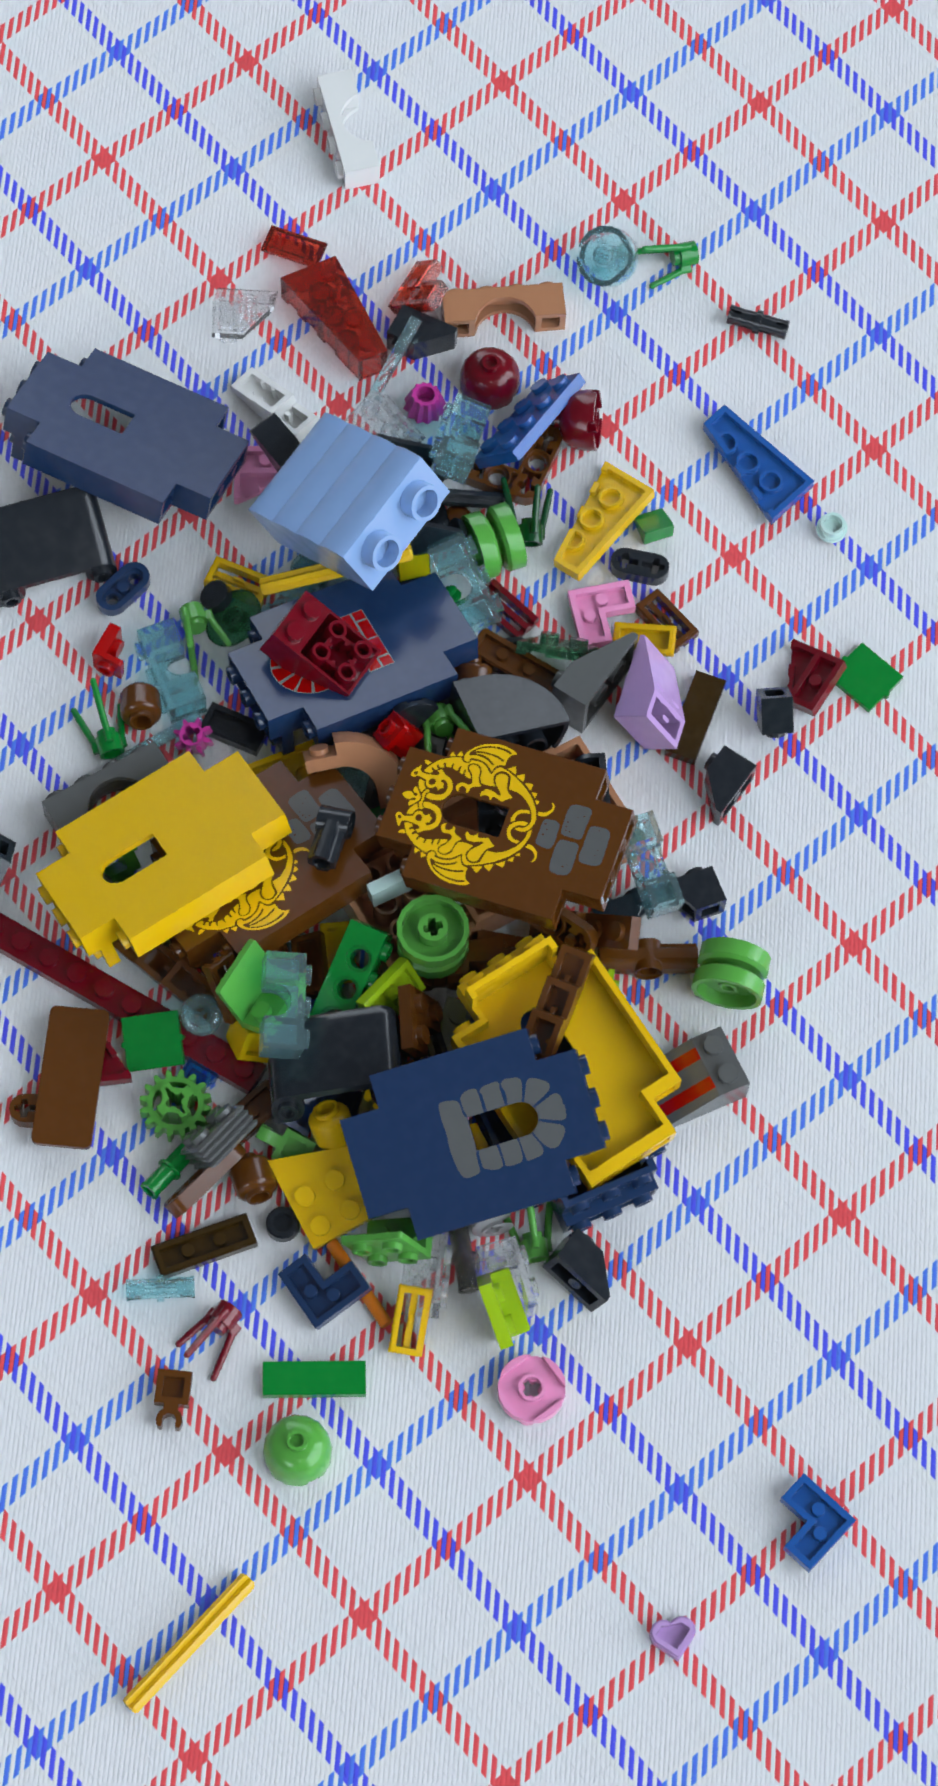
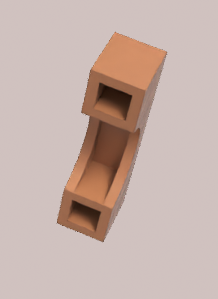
[441,281,566,337]

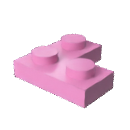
[567,580,636,651]

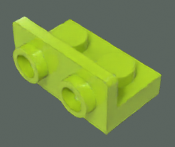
[356,957,426,1016]
[476,1267,530,1350]

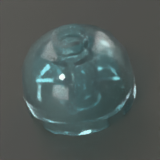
[577,226,638,287]

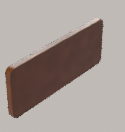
[31,1006,110,1150]

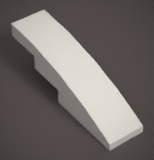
[230,367,318,443]

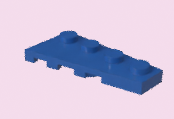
[703,404,814,525]

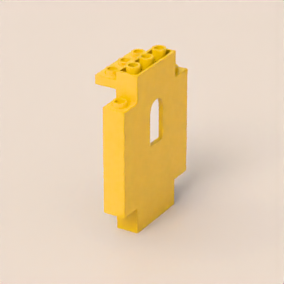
[36,751,292,967]
[451,933,682,1191]

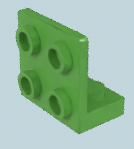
[215,939,307,1038]
[341,1217,433,1267]

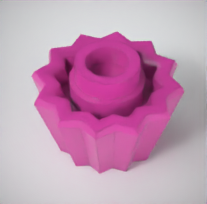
[403,382,446,425]

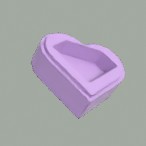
[649,1616,696,1662]

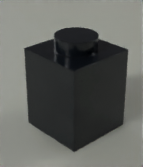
[756,686,794,738]

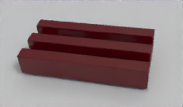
[472,579,539,637]

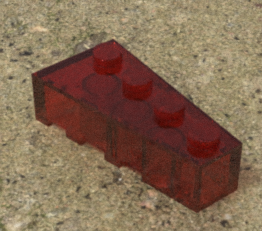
[280,256,388,381]

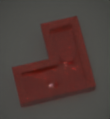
[388,259,449,314]

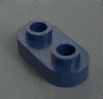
[96,562,150,616]

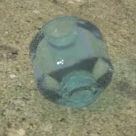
[179,993,223,1036]

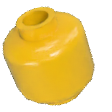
[308,1100,352,1150]

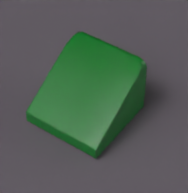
[634,508,674,545]

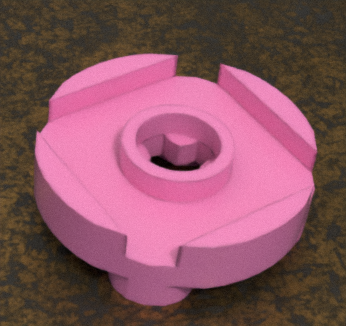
[497,1354,566,1426]

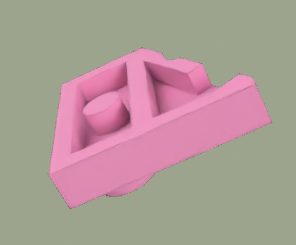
[234,446,278,504]

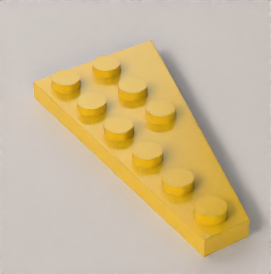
[267,1123,489,1250]

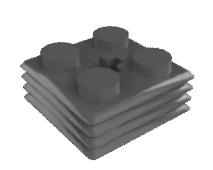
[180,1103,258,1169]

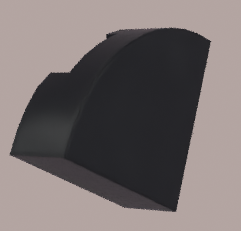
[392,698,439,728]

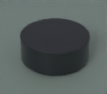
[200,580,232,613]
[266,1207,300,1242]

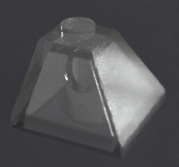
[212,288,278,343]

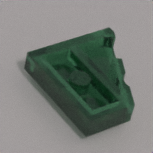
[516,631,599,661]

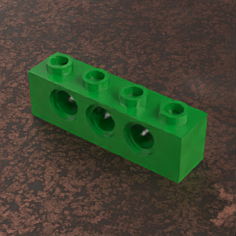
[310,919,394,1015]

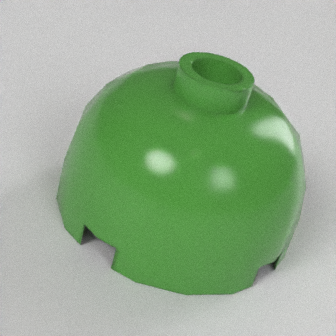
[263,1414,332,1486]

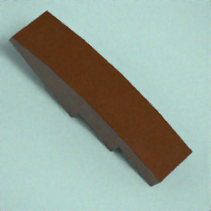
[112,939,221,1025]
[526,943,596,1060]

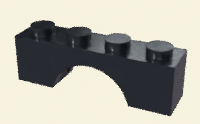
[590,866,727,922]

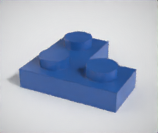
[780,1473,856,1573]

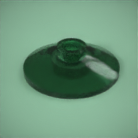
[206,589,261,647]

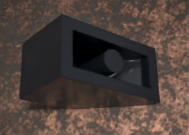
[387,304,458,360]
[704,745,757,826]
[542,1228,610,1312]

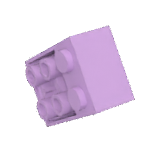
[614,635,685,749]

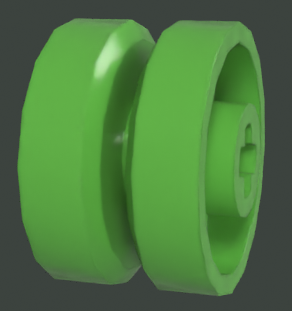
[461,502,527,580]
[397,894,469,979]
[691,937,771,1010]

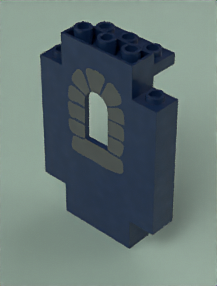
[340,1028,611,1240]

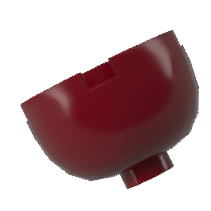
[459,347,520,410]
[554,389,602,451]

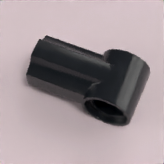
[307,804,356,872]

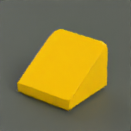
[396,554,431,582]

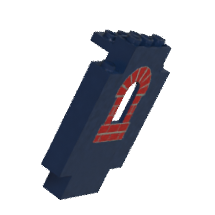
[226,570,478,756]

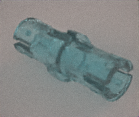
[126,1275,195,1302]

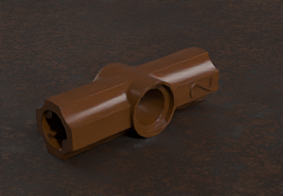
[598,938,698,980]

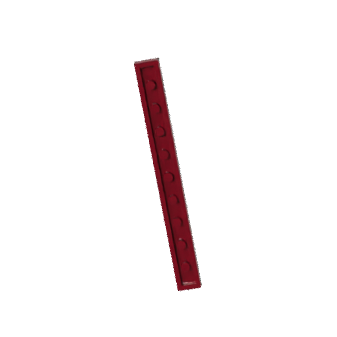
[0,913,267,1094]

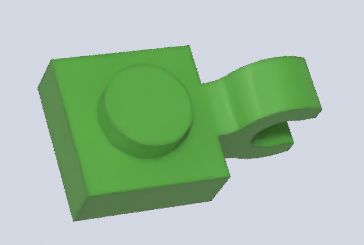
[255,1124,316,1159]

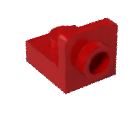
[92,622,125,679]
[372,711,424,758]

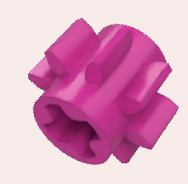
[173,717,214,757]

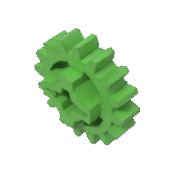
[139,1069,212,1142]

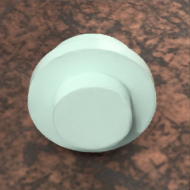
[816,512,848,543]

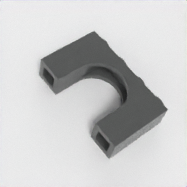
[42,741,168,832]

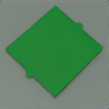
[836,643,904,713]
[121,1010,185,1072]

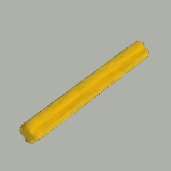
[259,544,414,596]
[123,1573,255,1714]

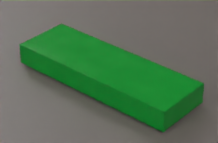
[263,1361,366,1398]

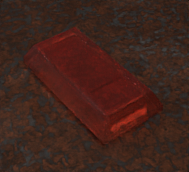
[261,225,328,269]

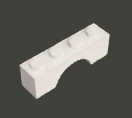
[313,69,380,190]

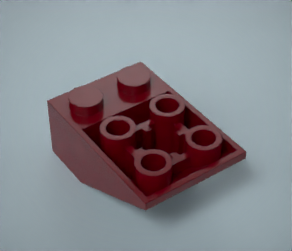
[259,591,381,697]

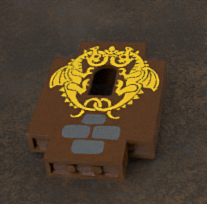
[374,728,637,931]
[150,760,384,977]

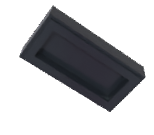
[201,702,267,757]

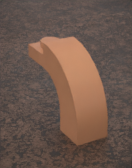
[302,731,399,809]

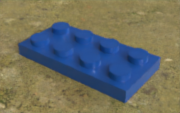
[473,373,586,469]

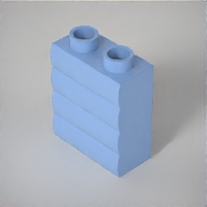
[248,412,450,591]

